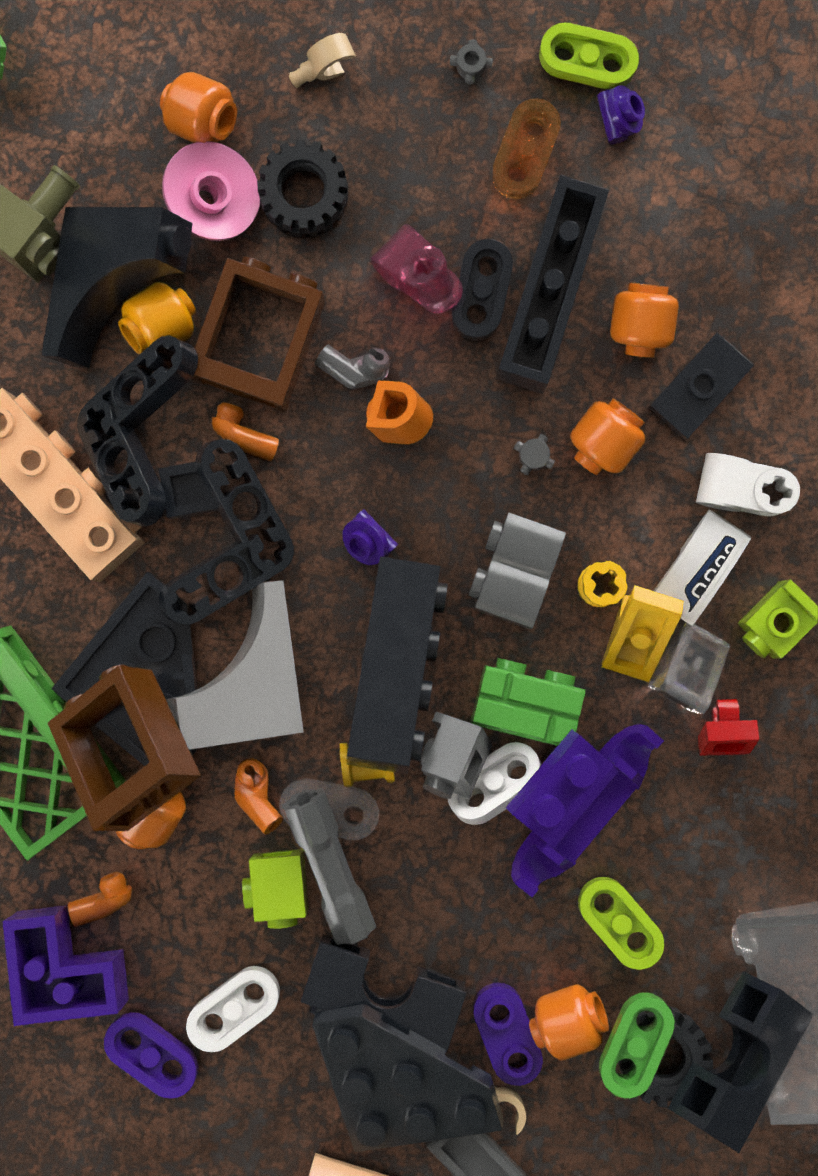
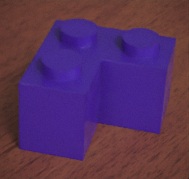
[2,905,129,1026]

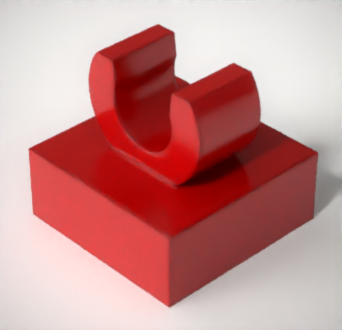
[698,699,759,756]

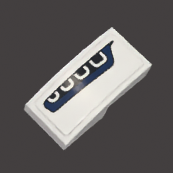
[654,509,751,626]

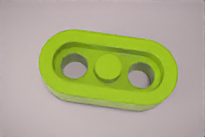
[539,23,639,90]
[578,877,664,970]

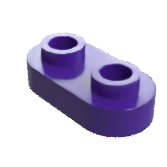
[473,983,543,1086]
[104,1012,199,1099]

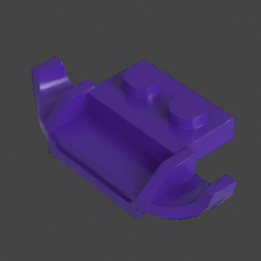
[506,724,664,897]

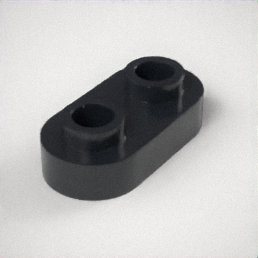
[452,239,513,341]

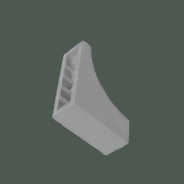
[166,580,304,750]

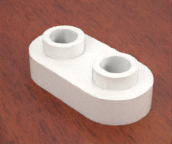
[448,742,542,825]
[186,966,280,1052]

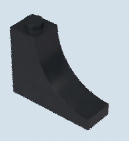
[41,207,193,368]

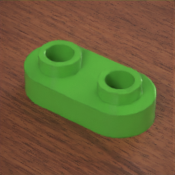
[599,993,674,1098]

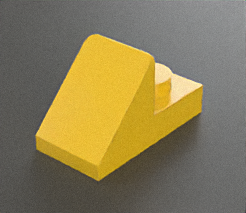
[602,585,684,682]

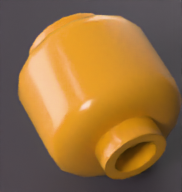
[118,282,196,354]

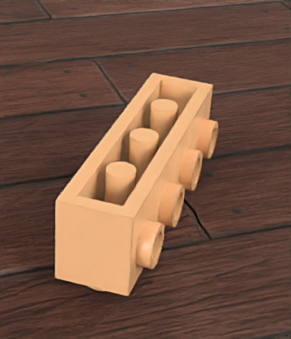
[0,388,145,582]

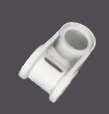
[696,453,800,517]

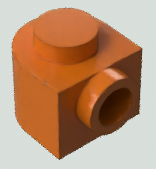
[366,380,433,444]

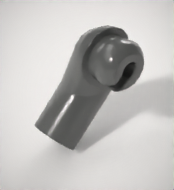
[314,344,391,389]

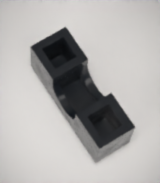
[300,934,467,1052]
[668,971,814,1153]

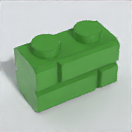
[470,658,586,746]

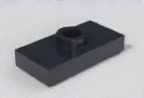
[648,332,754,441]

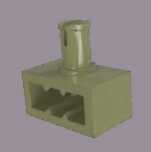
[0,165,80,283]

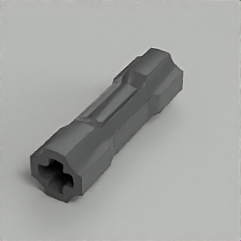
[282,788,377,945]

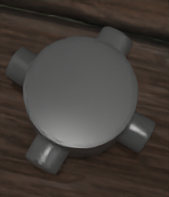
[450,39,493,84]
[514,434,555,476]

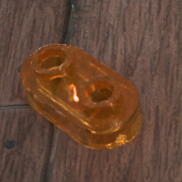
[492,98,561,199]

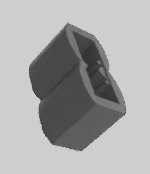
[468,513,566,630]

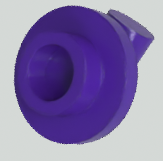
[597,85,645,144]
[343,509,399,565]

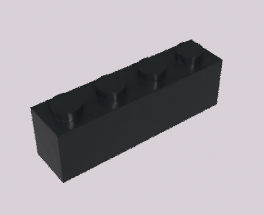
[496,175,609,394]
[347,556,448,774]

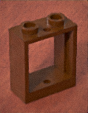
[192,257,325,413]
[48,665,201,831]

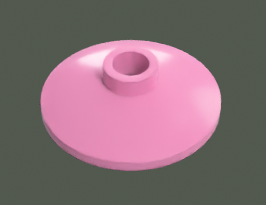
[162,142,260,241]

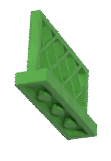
[0,626,126,861]

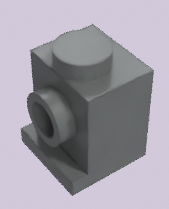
[421,712,493,799]

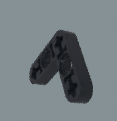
[77,335,198,526]
[158,439,294,625]

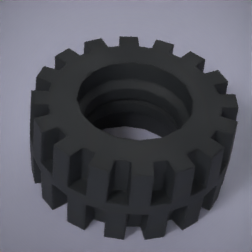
[257,140,348,238]

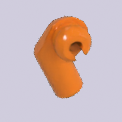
[212,402,279,462]
[234,758,283,835]
[67,872,132,927]

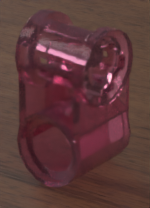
[369,224,463,313]

